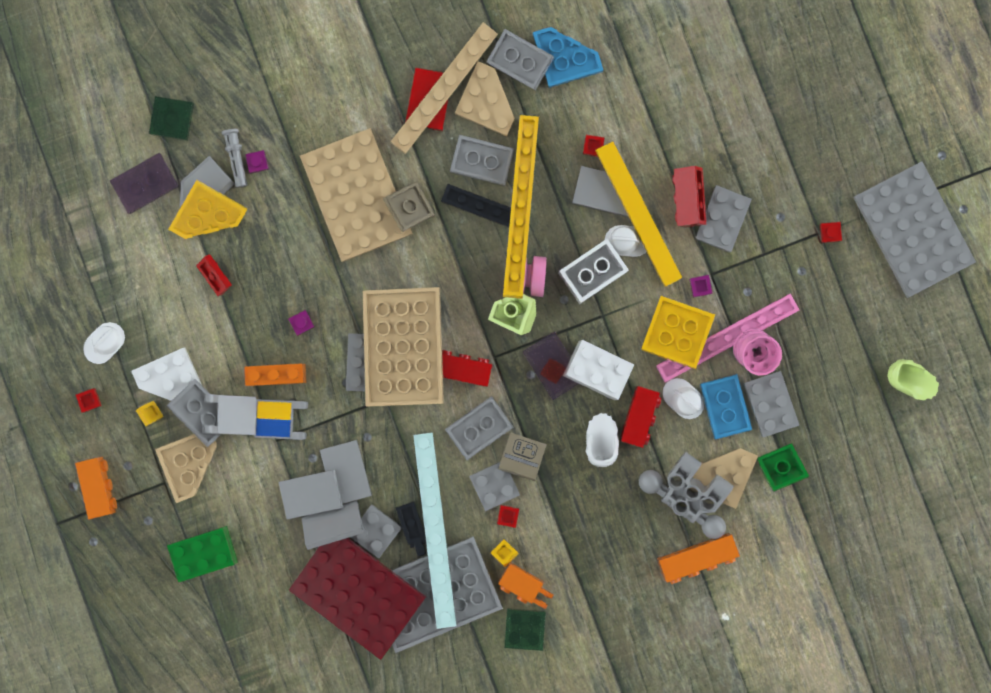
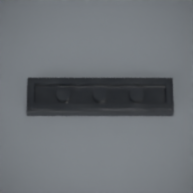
[441,184,511,228]

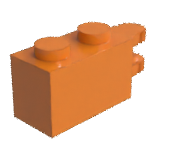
[498,562,554,609]

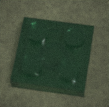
[149,96,194,141]
[504,608,546,651]

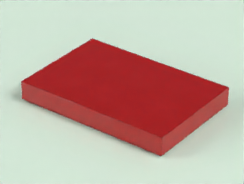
[405,68,449,131]

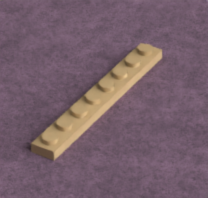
[390,22,498,154]

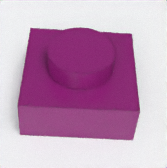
[245,150,269,174]
[689,275,713,298]
[289,310,315,336]

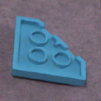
[532,27,604,88]

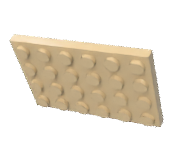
[300,128,413,262]
[363,287,444,407]

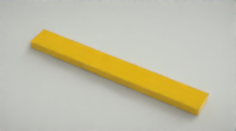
[595,141,682,287]

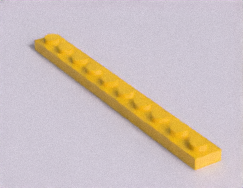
[503,115,539,299]

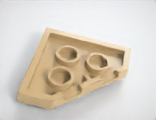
[455,61,515,137]
[155,434,217,503]
[689,448,758,509]

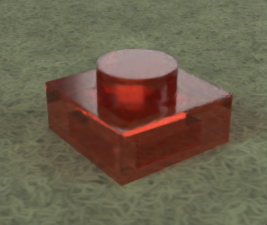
[540,358,566,384]

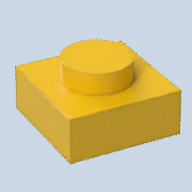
[136,400,164,427]
[491,540,518,567]

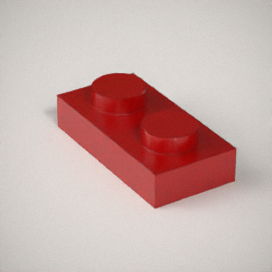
[196,254,232,297]

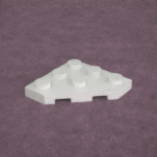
[131,348,202,401]

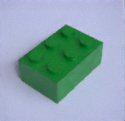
[167,526,238,583]

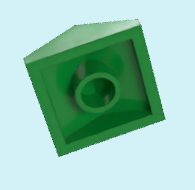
[757,443,809,492]

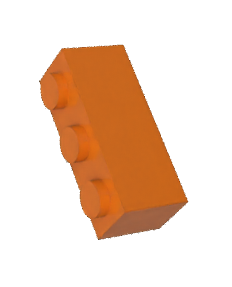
[244,364,306,386]
[75,457,117,520]

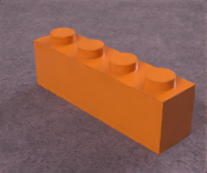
[657,533,740,584]

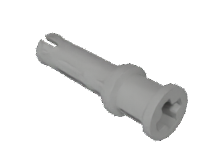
[221,129,248,188]

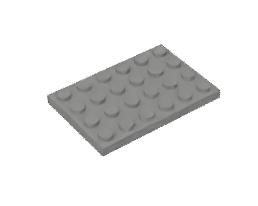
[853,162,976,298]
[391,536,503,653]

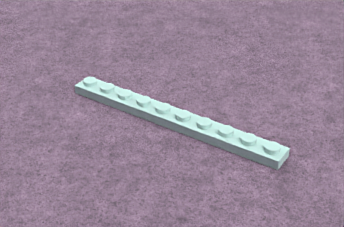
[413,433,457,629]

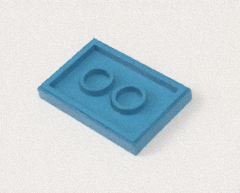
[700,374,752,439]

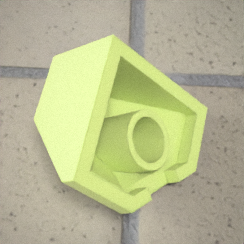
[488,294,536,335]

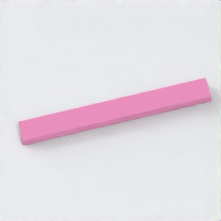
[656,293,799,383]

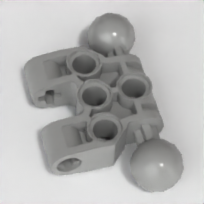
[639,452,734,539]

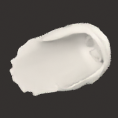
[585,413,619,467]

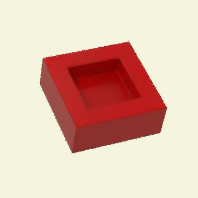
[583,135,605,157]
[820,222,842,243]
[75,388,102,413]
[497,505,519,528]

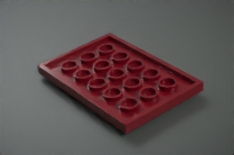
[289,538,426,660]

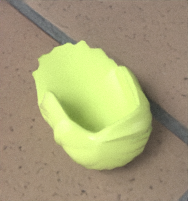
[887,359,939,400]

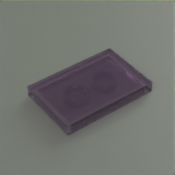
[110,153,179,214]
[522,331,579,400]

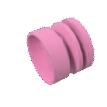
[523,256,546,297]
[733,328,782,376]

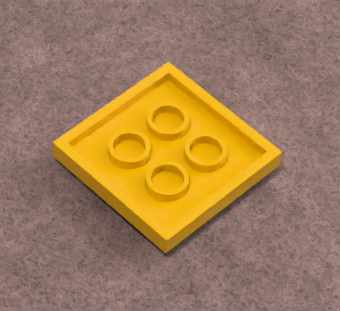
[641,296,715,369]

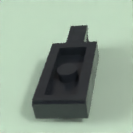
[396,501,426,556]

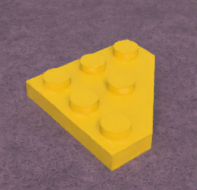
[168,180,248,239]

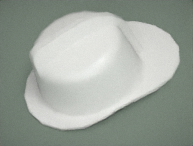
[605,225,646,257]
[84,322,125,364]
[663,378,705,419]

